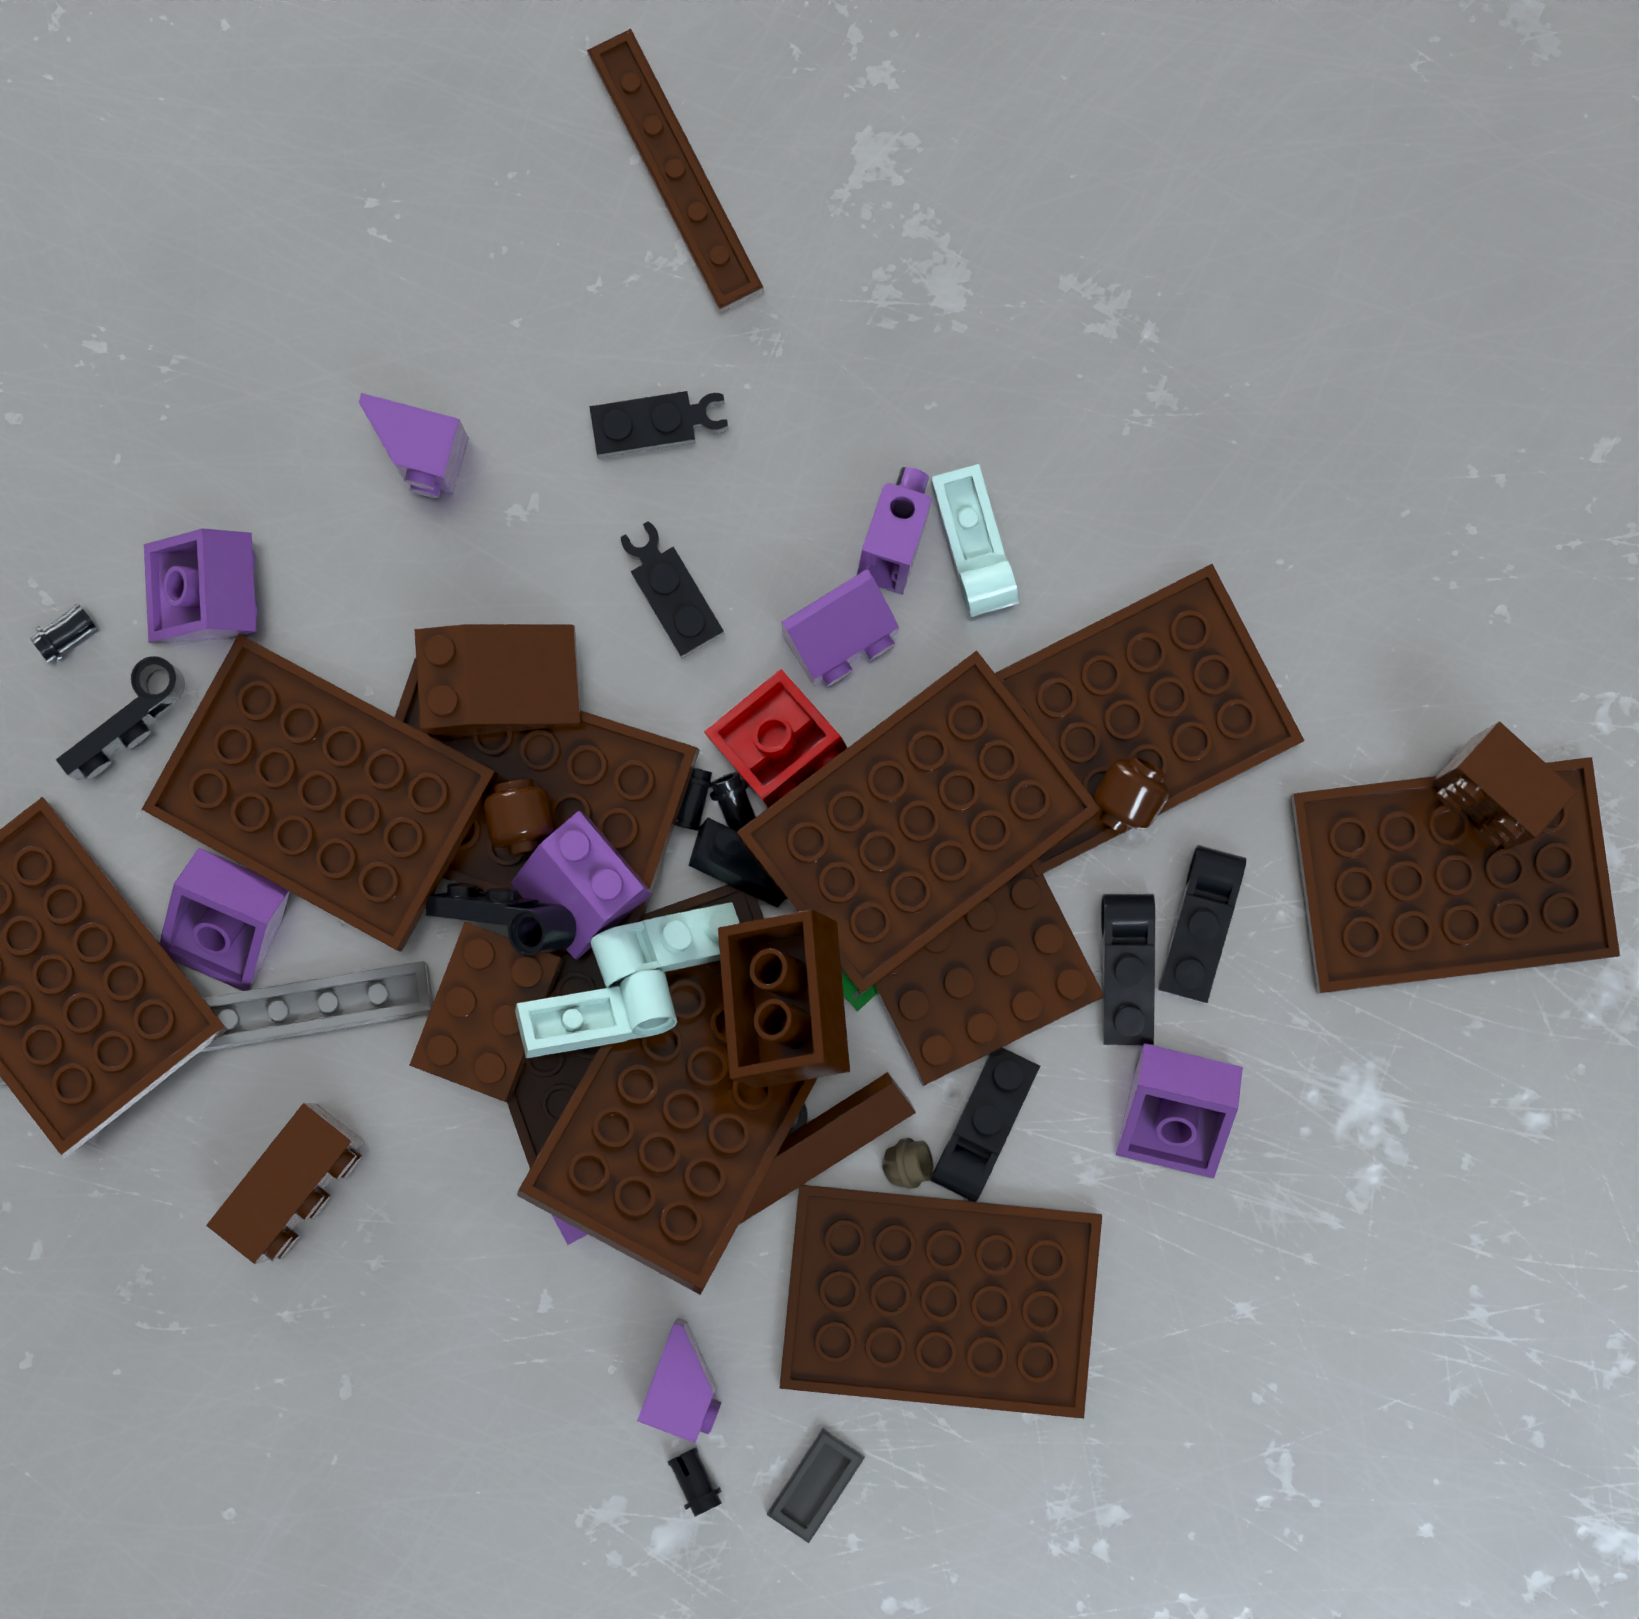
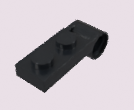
[56,656,185,780]
[1158,845,1247,1003]
[426,883,576,956]
[1101,894,1155,1045]
[930,1048,1040,1202]

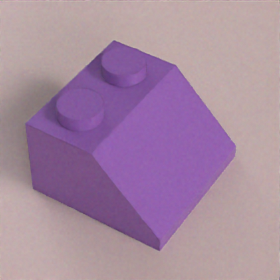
[359,393,469,498]
[144,528,258,643]
[781,569,899,686]
[511,811,653,960]
[160,848,290,991]
[1116,1043,1243,1179]
[637,1318,722,1443]

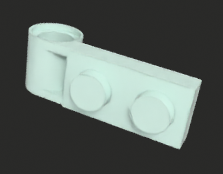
[931,464,1019,617]
[590,902,740,988]
[515,970,677,1058]

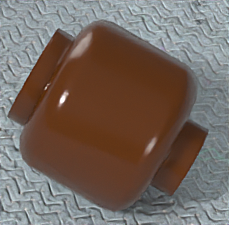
[1094,755,1170,834]
[484,779,554,857]

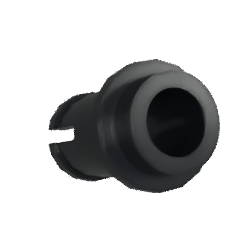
[30,603,98,662]
[675,768,712,831]
[710,772,756,831]
[667,1447,722,1517]

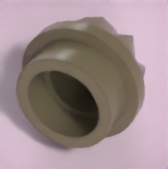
[882,1138,933,1189]

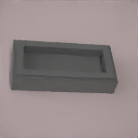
[766,1428,865,1543]

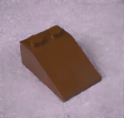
[414,624,582,739]

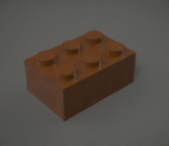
[1432,721,1577,850]
[718,909,850,1089]
[409,922,565,1103]
[206,1103,364,1264]

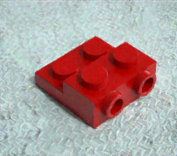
[704,669,848,809]

